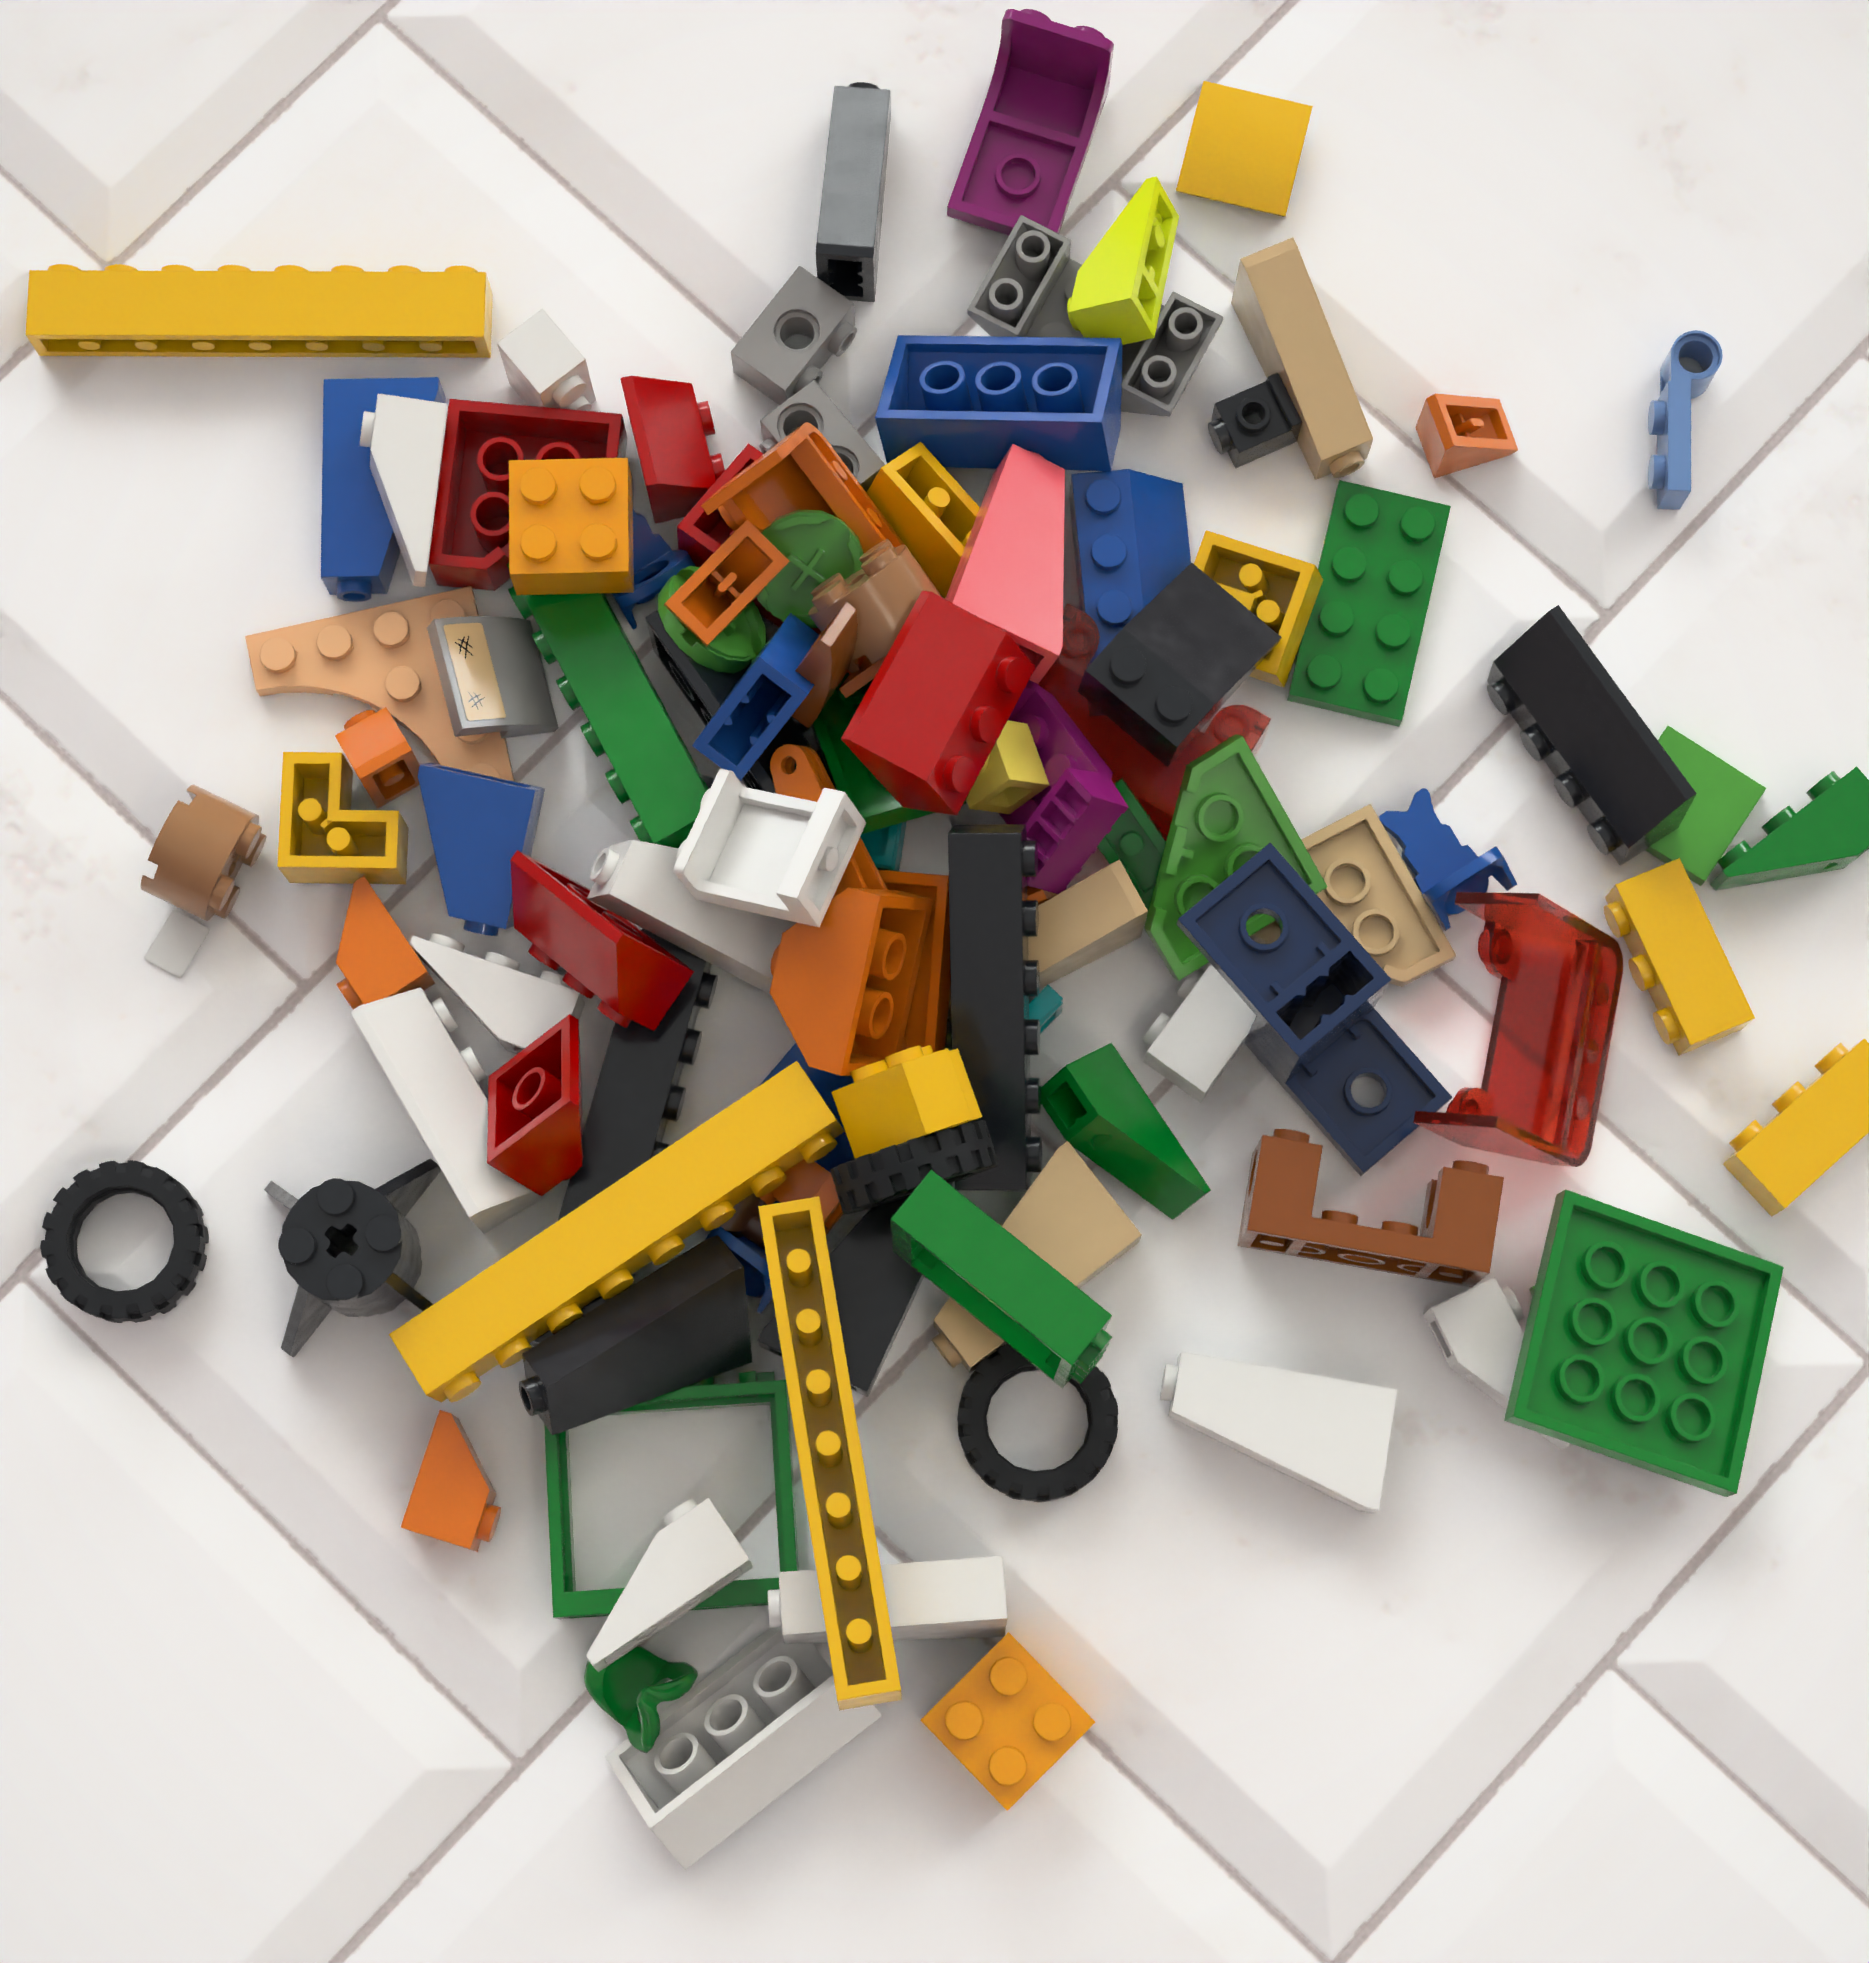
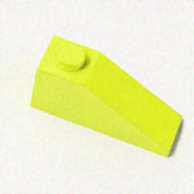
[1067,176,1179,345]

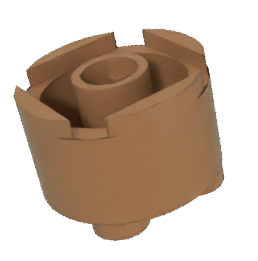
[808,539,942,673]
[140,784,267,921]

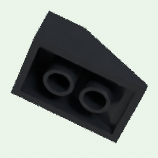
[1077,563,1282,767]

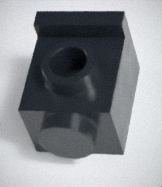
[1208,373,1302,469]

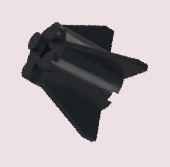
[264,1158,441,1358]

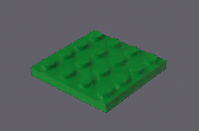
[1504,1189,1784,1497]

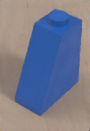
[692,613,819,781]
[418,763,545,936]

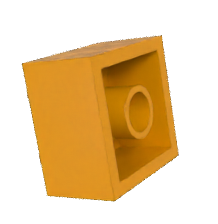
[509,458,634,595]
[921,1632,1095,1811]

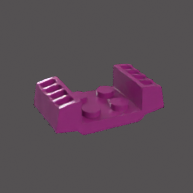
[999,680,1129,894]

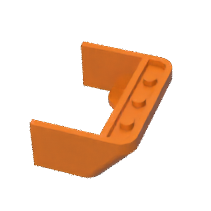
[701,422,941,698]

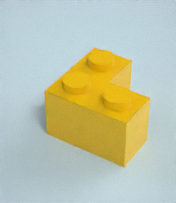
[1194,530,1323,688]
[277,752,409,884]
[831,1045,982,1158]

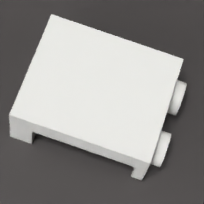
[673,769,866,927]

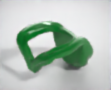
[584,1645,698,1753]

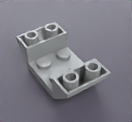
[967,215,1224,417]

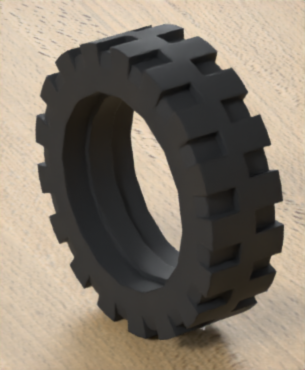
[830,1120,999,1214]
[40,1160,209,1323]
[957,1344,1118,1502]

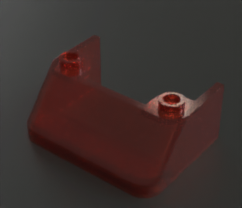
[1413,892,1623,1167]

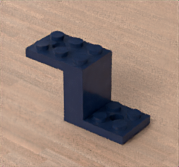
[1177,843,1453,1176]

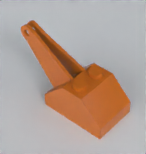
[769,744,934,1076]

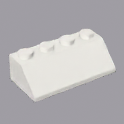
[350,987,545,1234]
[604,1627,882,1870]

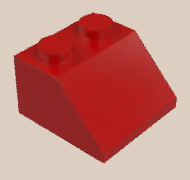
[620,375,725,524]
[487,1014,583,1196]

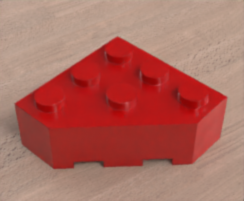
[429,399,628,591]

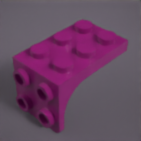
[947,9,1114,235]

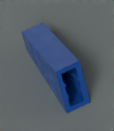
[321,377,446,602]

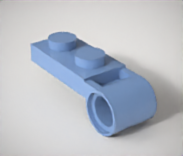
[1648,330,1723,510]

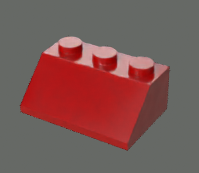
[841,591,1036,816]
[510,850,694,1031]

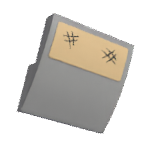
[427,616,559,738]

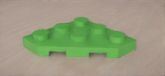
[1144,734,1328,981]

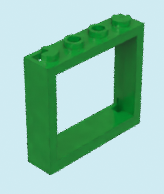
[891,1170,1112,1389]
[544,1371,799,1620]

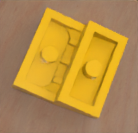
[1176,81,1313,217]

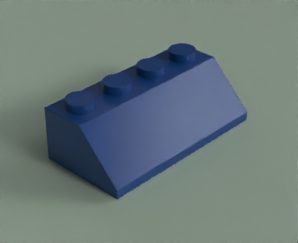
[875,335,1123,471]
[1069,469,1191,715]

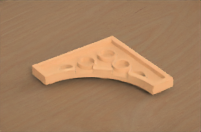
[245,586,515,781]

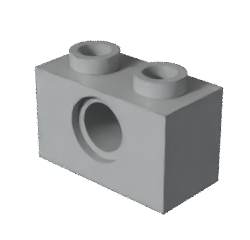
[731,265,857,405]

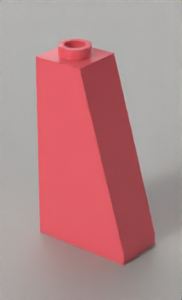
[945,444,1065,684]

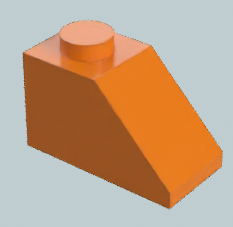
[335,707,420,809]
[336,876,435,1009]
[401,1410,501,1552]

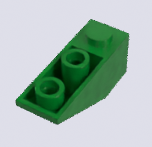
[1710,766,1869,891]
[1041,1042,1211,1220]

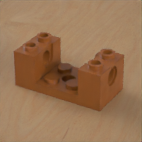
[1237,1129,1504,1288]

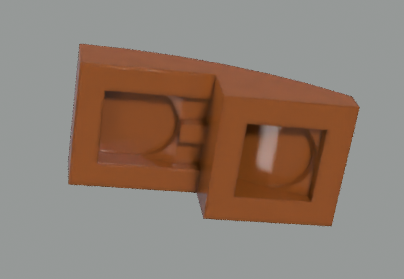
[792,602,858,729]

